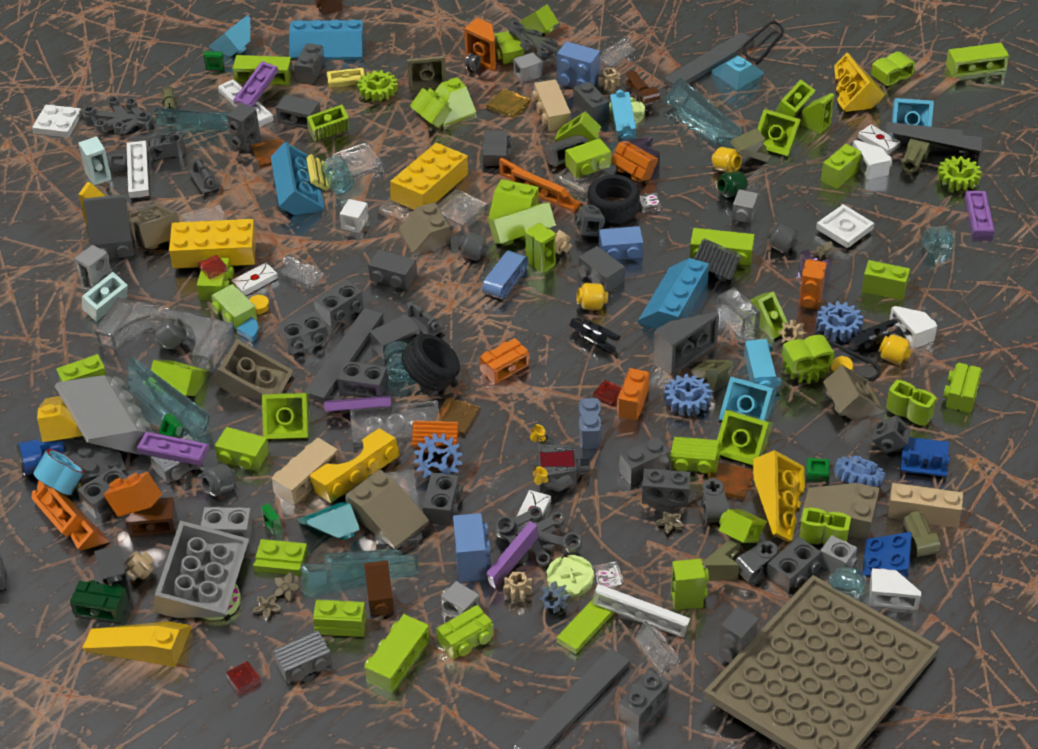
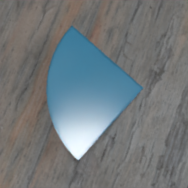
[237,317,258,343]

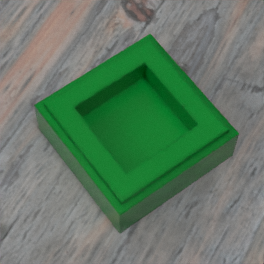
[203,51,225,71]
[159,413,183,438]
[806,458,830,481]
[261,503,282,536]

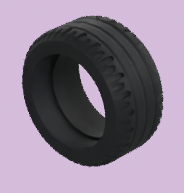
[587,175,640,224]
[402,334,460,391]

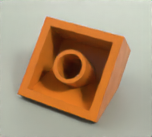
[464,18,496,71]

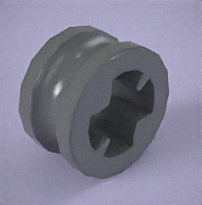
[464,53,481,71]

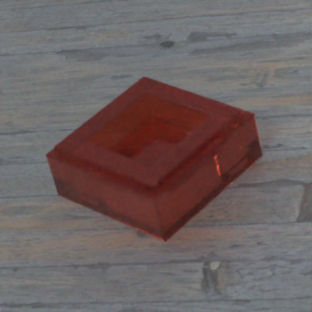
[198,254,228,279]
[593,380,621,407]
[226,661,260,694]

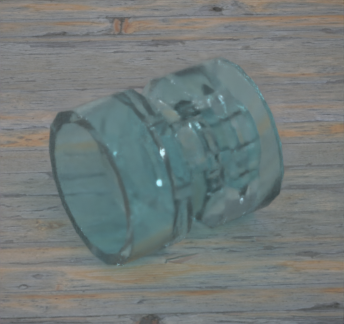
[322,156,355,193]
[384,341,411,382]

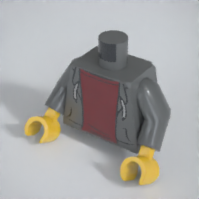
[530,424,590,492]

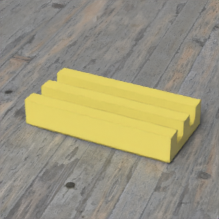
[327,68,365,88]
[306,154,330,191]

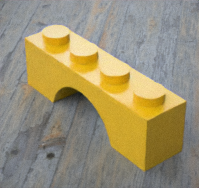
[309,428,400,503]

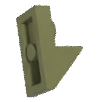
[731,129,771,162]
[691,360,734,392]
[702,537,740,580]

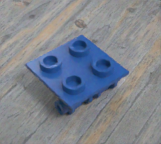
[901,437,950,477]
[862,532,912,578]

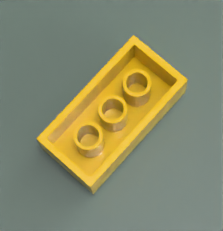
[390,143,468,210]
[169,219,256,269]

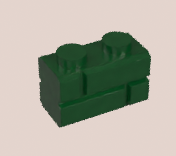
[70,580,129,622]

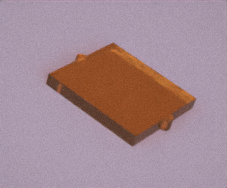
[251,138,283,168]
[433,397,481,436]
[707,462,753,500]

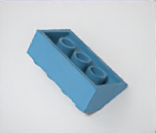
[289,20,365,61]
[271,142,325,215]
[638,258,709,329]

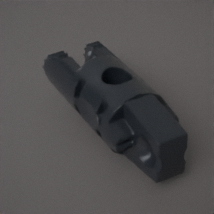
[569,318,621,354]
[849,318,904,350]

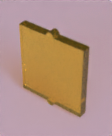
[486,88,531,118]

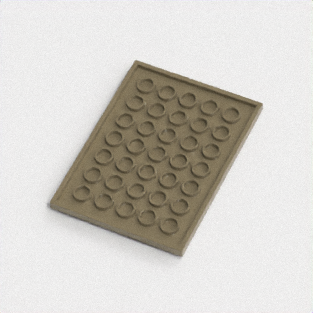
[703,575,940,749]

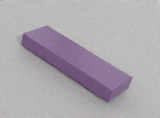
[233,61,279,107]
[965,191,994,236]
[324,396,391,412]
[137,432,210,466]
[487,521,539,589]

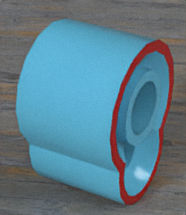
[33,449,84,495]

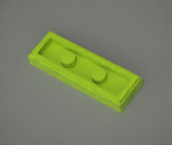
[556,599,615,654]

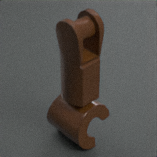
[626,70,660,106]

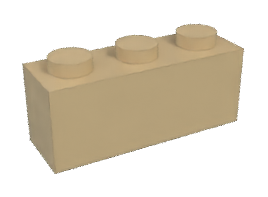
[532,79,571,132]
[271,438,340,505]
[887,483,963,528]

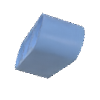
[482,250,528,300]

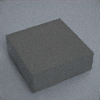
[108,154,128,172]

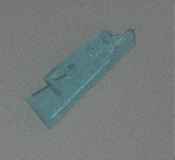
[665,77,743,143]
[300,549,418,599]

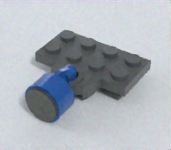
[16,436,127,485]

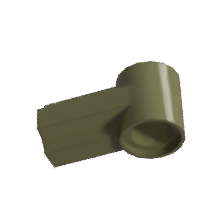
[901,138,930,174]
[903,511,940,557]

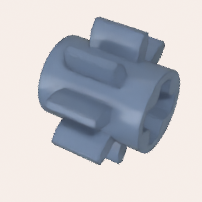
[539,581,571,613]

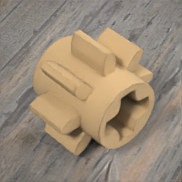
[598,68,620,91]
[555,229,572,255]
[778,320,807,343]
[125,551,154,580]
[503,572,532,601]

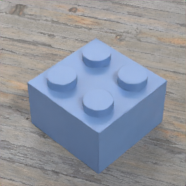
[557,41,600,88]
[453,513,491,583]

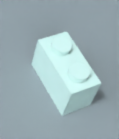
[78,136,111,185]
[82,272,128,322]

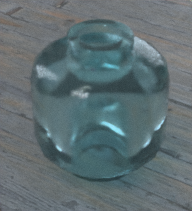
[922,226,954,253]
[828,566,866,599]

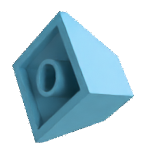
[209,15,250,57]
[712,55,764,90]
[891,98,934,137]
[719,376,777,421]

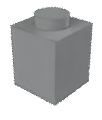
[514,53,543,84]
[732,190,758,223]

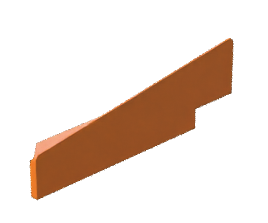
[499,158,583,213]
[31,480,110,551]

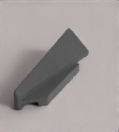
[886,122,982,155]

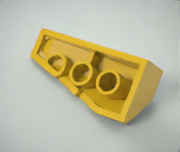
[834,52,885,112]
[37,396,83,442]
[753,450,805,542]
[82,621,192,667]

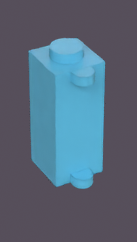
[610,90,637,142]
[744,339,782,388]

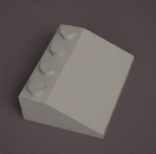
[55,375,154,455]
[152,520,249,618]

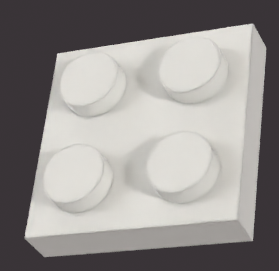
[32,105,82,138]
[816,204,874,248]

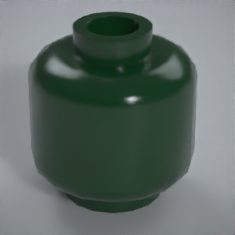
[717,171,748,198]

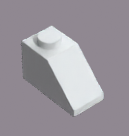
[852,140,892,180]
[890,306,937,349]
[869,568,921,611]

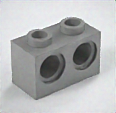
[74,245,112,292]
[201,507,253,544]

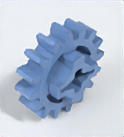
[816,301,863,341]
[664,374,712,416]
[414,433,463,478]
[834,456,885,487]

